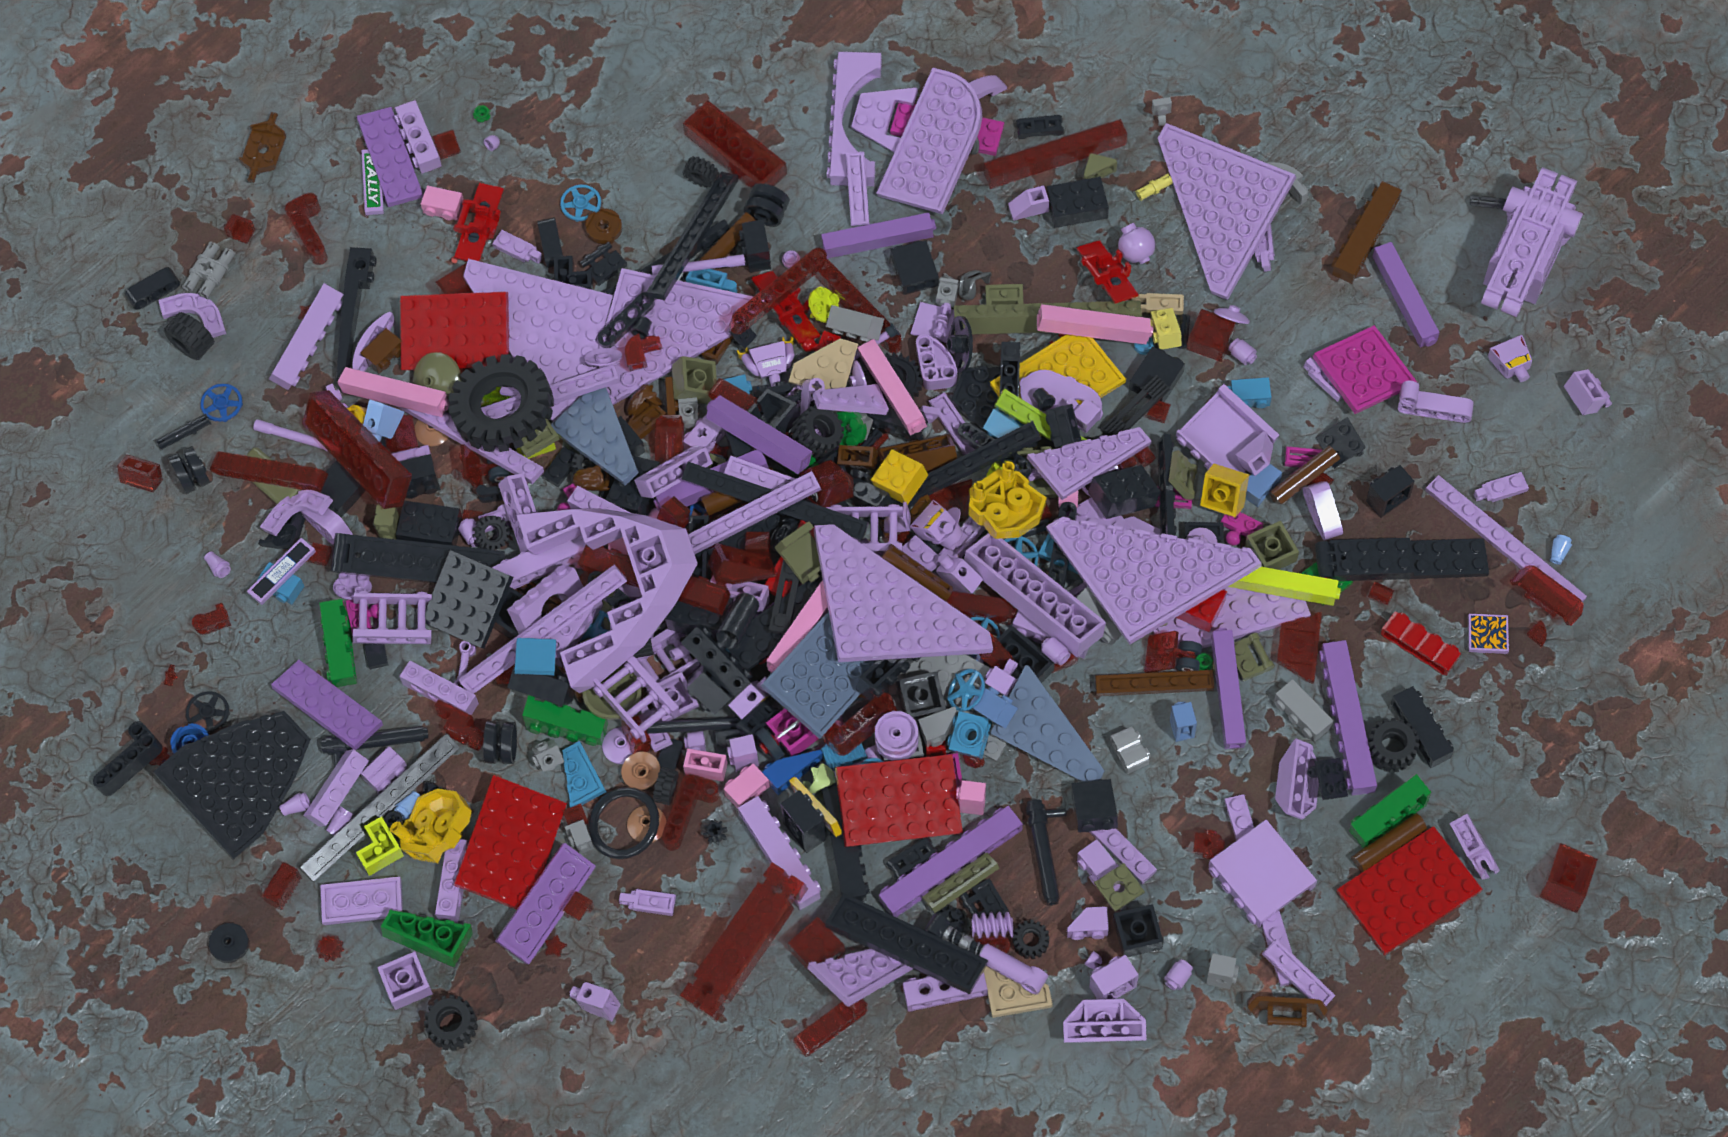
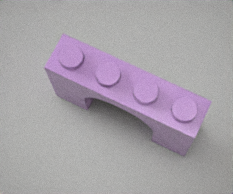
[507,564,583,639]

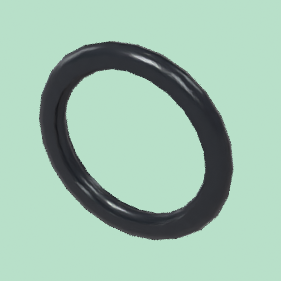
[589,787,659,859]

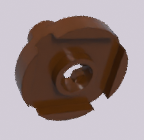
[585,208,622,244]

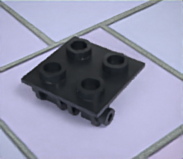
[1316,417,1366,469]
[1307,758,1348,800]

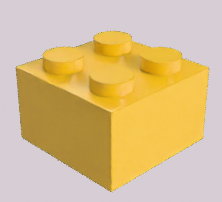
[871,450,928,505]
[1200,463,1249,517]

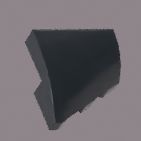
[258,511,305,549]

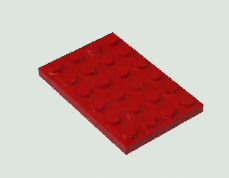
[400,292,509,371]
[835,754,963,847]
[453,775,567,910]
[1336,826,1483,956]

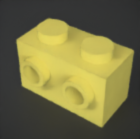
[1150,308,1181,349]

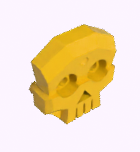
[969,461,1047,539]
[390,788,471,863]

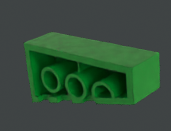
[319,599,357,687]
[522,695,608,746]
[1349,774,1432,848]
[381,910,473,968]

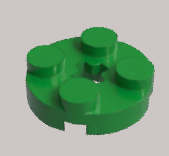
[837,411,867,446]

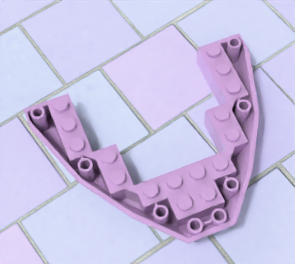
[517,508,698,693]

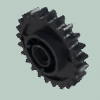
[864,352,923,401]

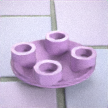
[333,573,372,600]

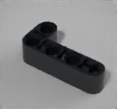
[93,721,163,796]

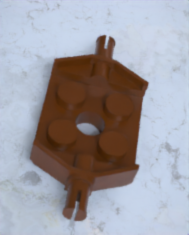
[239,112,286,183]

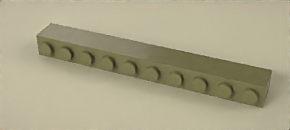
[954,301,1142,334]

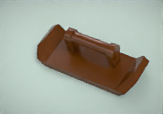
[1246,996,1328,1028]

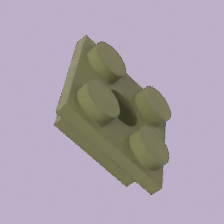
[1094,863,1145,912]

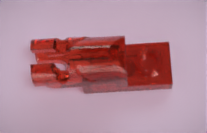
[434,699,484,751]

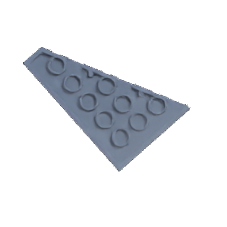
[551,387,639,485]
[990,665,1105,782]

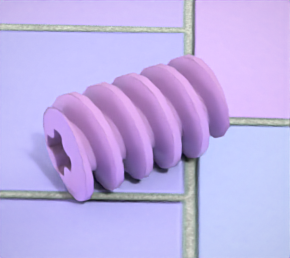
[972,912,1013,938]

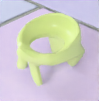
[803,763,837,794]

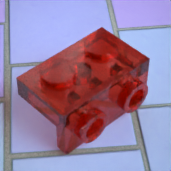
[387,415,418,455]

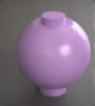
[1118,223,1155,265]

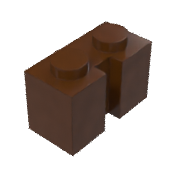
[360,328,402,374]

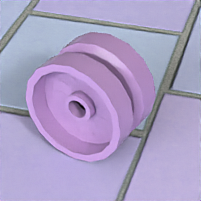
[875,711,918,761]

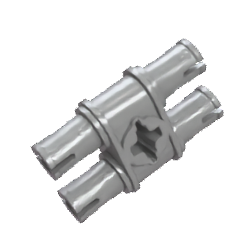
[182,242,235,299]

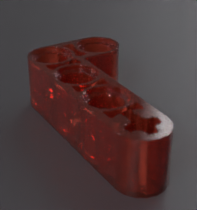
[285,193,328,265]
[822,693,897,756]
[662,774,720,851]
[793,998,868,1057]

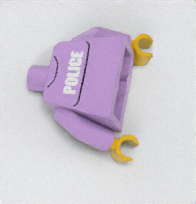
[737,336,794,387]

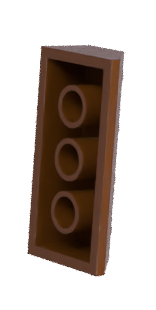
[876,434,957,473]

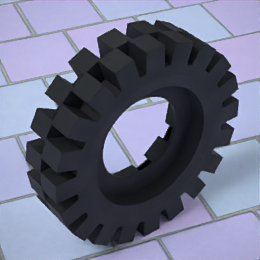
[448,354,554,452]

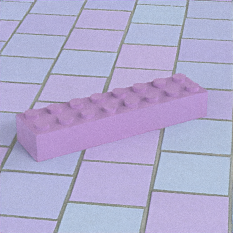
[964,533,1106,657]

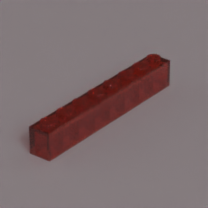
[984,119,1127,189]
[578,545,731,615]

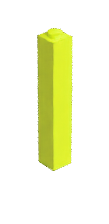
[1228,567,1341,606]

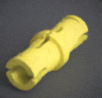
[1136,174,1173,201]

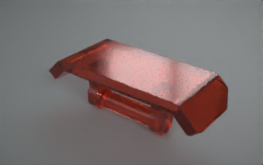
[655,415,684,464]
[1510,565,1584,626]

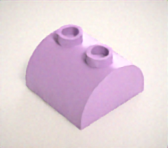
[646,672,699,721]

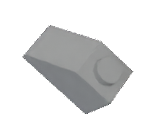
[918,707,957,747]

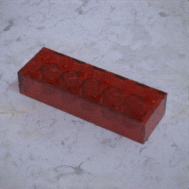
[683,100,787,189]

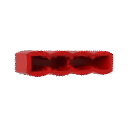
[1381,611,1461,676]

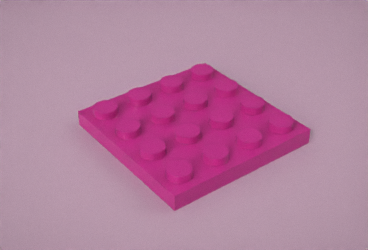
[1313,325,1417,414]

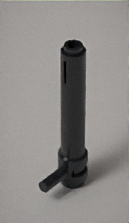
[321,726,429,768]
[1025,799,1067,906]

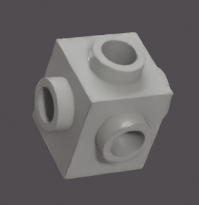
[532,739,564,772]

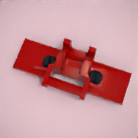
[453,183,504,262]
[1076,240,1139,304]
[752,271,821,344]

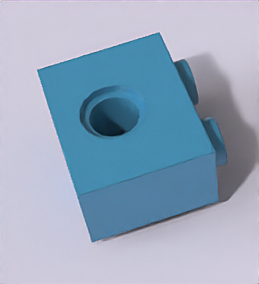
[947,711,992,759]

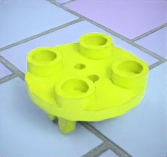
[808,286,839,323]

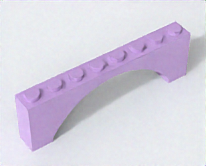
[827,52,882,186]

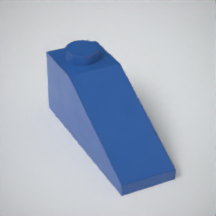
[762,750,824,795]

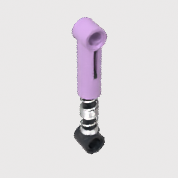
[924,913,1048,995]

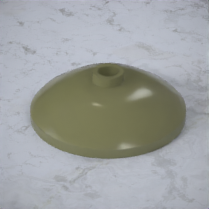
[413,352,462,406]
[583,666,641,720]

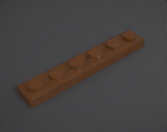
[1095,670,1214,696]

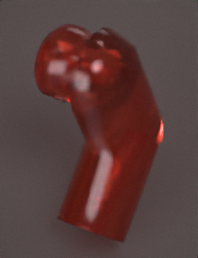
[962,754,985,768]

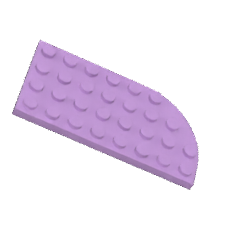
[876,68,982,214]

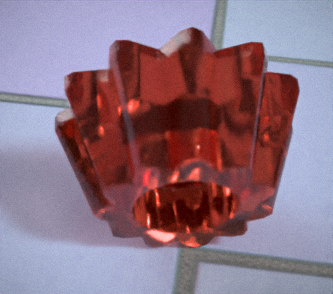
[316,934,345,962]

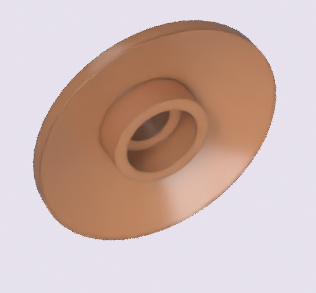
[414,420,449,447]
[621,752,660,790]
[627,806,667,843]

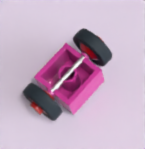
[755,708,819,761]

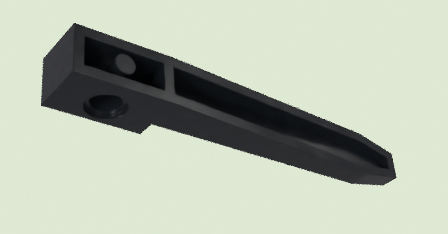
[336,247,377,385]

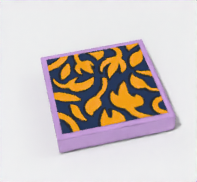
[1468,614,1509,654]

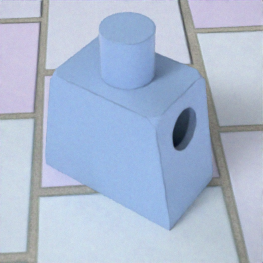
[363,399,404,446]

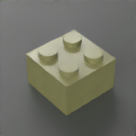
[672,356,718,404]
[1245,520,1299,570]

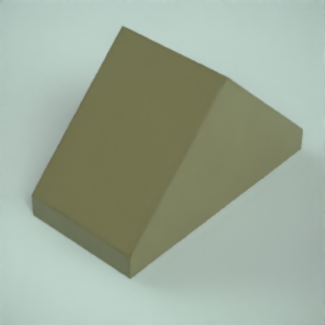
[1084,153,1117,179]

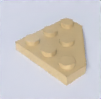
[788,339,858,389]
[984,966,1053,1018]

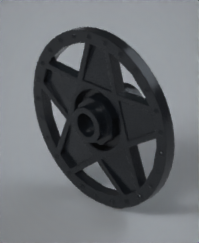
[946,316,973,372]

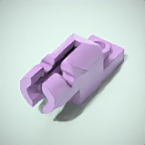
[1450,814,1500,879]

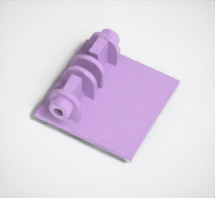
[911,302,954,343]

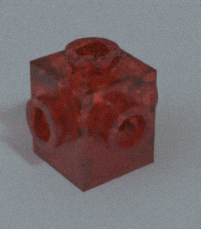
[1193,830,1225,859]

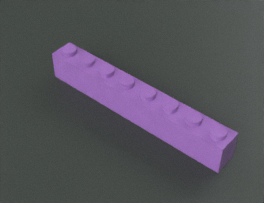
[1319,640,1377,796]
[879,806,1023,917]

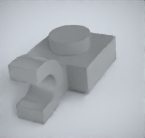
[1152,97,1172,126]

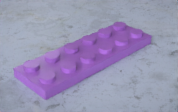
[357,107,423,207]
[271,660,383,750]
[495,843,596,965]

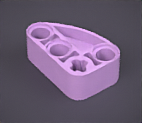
[916,334,957,390]
[1303,481,1343,540]
[301,508,353,546]

